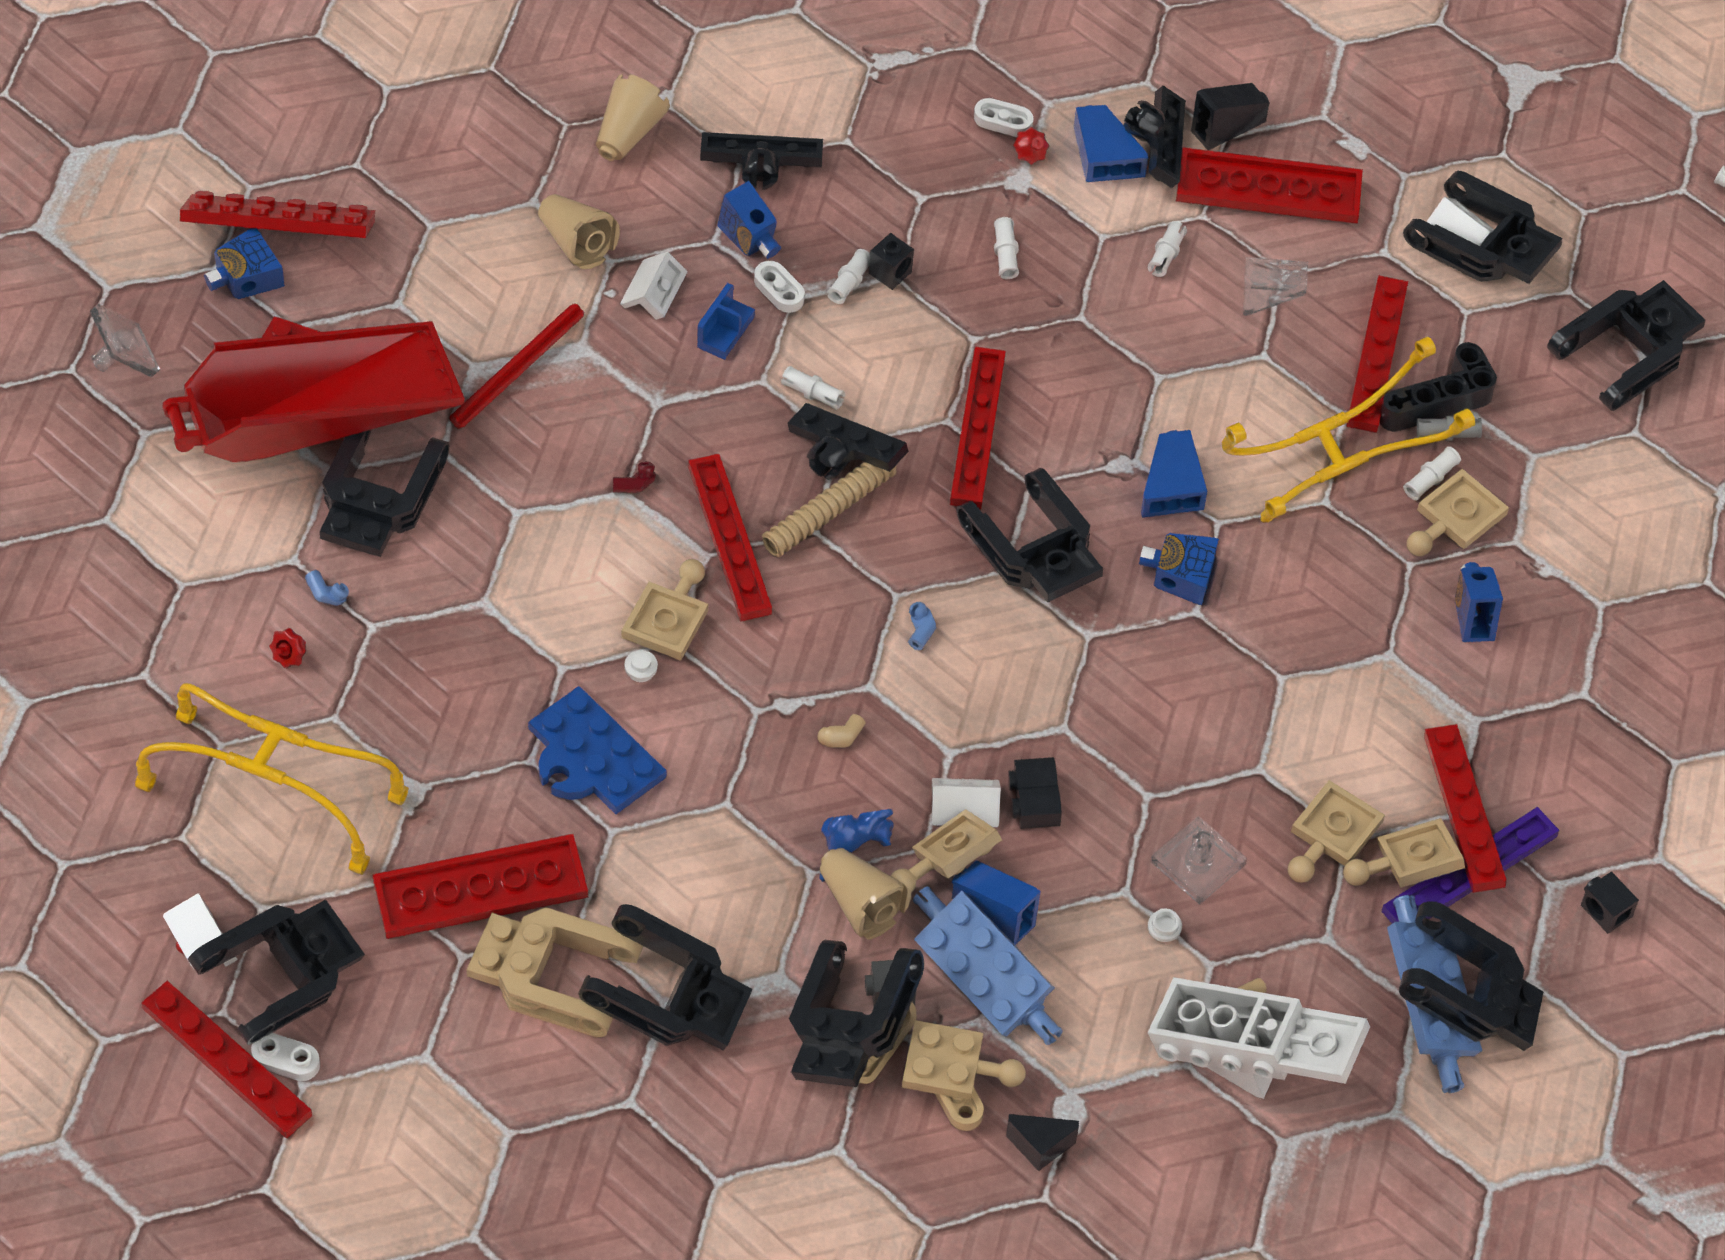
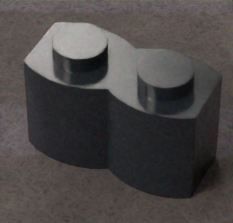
[1008,757,1062,829]

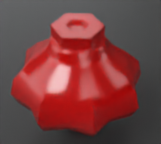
[1013,127,1050,165]
[269,628,306,669]

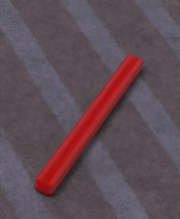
[449,303,584,429]

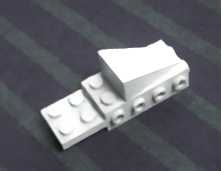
[1148,977,1370,1099]

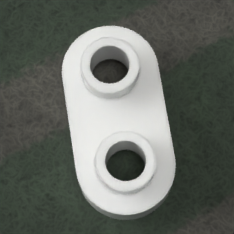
[974,98,1033,137]
[754,261,805,313]
[251,1033,320,1081]

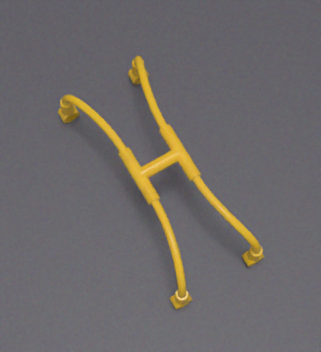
[1222,336,1475,523]
[135,683,409,875]

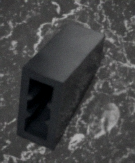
[1191,83,1270,150]

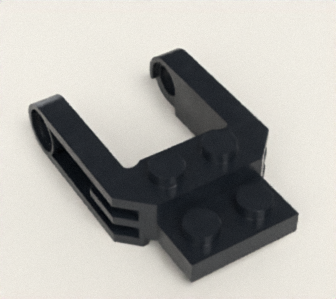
[1403,171,1563,284]
[1547,280,1706,411]
[319,430,450,557]
[956,468,1103,602]
[188,899,365,1045]
[1399,901,1544,1051]
[578,904,753,1051]
[789,940,924,1087]

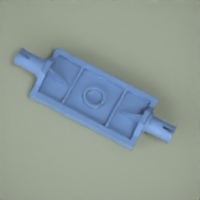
[913,886,1063,1045]
[1387,895,1482,1093]

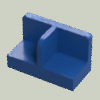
[697,283,755,360]

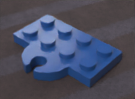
[528,686,667,814]

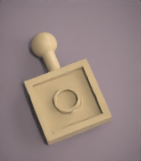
[1407,469,1509,556]
[621,559,708,660]
[1288,780,1385,883]
[891,809,1002,893]
[1343,818,1465,888]
[902,1020,1026,1100]

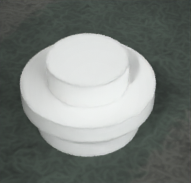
[624,650,658,682]
[1148,909,1182,942]

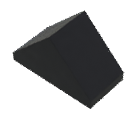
[1006,1114,1079,1171]

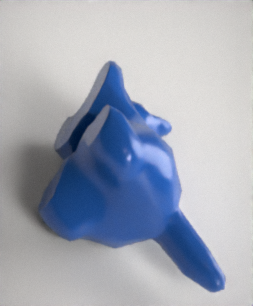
[819,809,894,882]

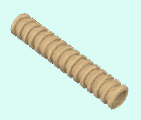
[762,462,896,557]

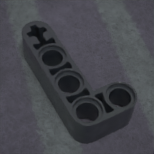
[1380,342,1497,432]

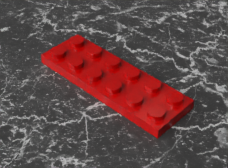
[1176,147,1363,224]
[180,191,376,238]
[372,834,589,939]

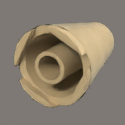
[596,74,670,161]
[538,194,620,269]
[820,848,911,940]

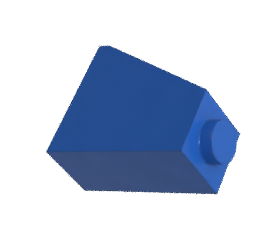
[1074,105,1148,182]
[1141,430,1208,518]
[952,860,1041,945]

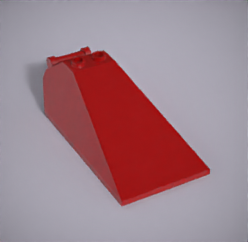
[162,321,465,462]

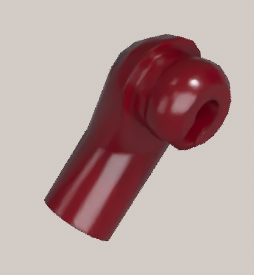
[613,461,656,493]

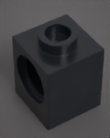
[869,233,914,290]
[1581,871,1639,934]

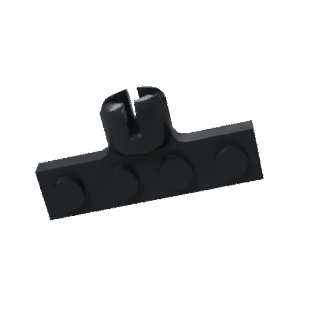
[1124,85,1186,188]
[700,132,823,190]
[787,403,909,480]

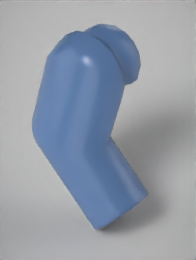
[305,570,349,606]
[908,602,936,650]

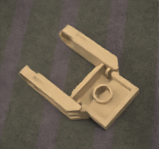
[467,907,643,1037]

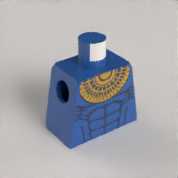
[717,181,781,259]
[204,228,285,299]
[1139,533,1219,605]
[1455,562,1503,642]

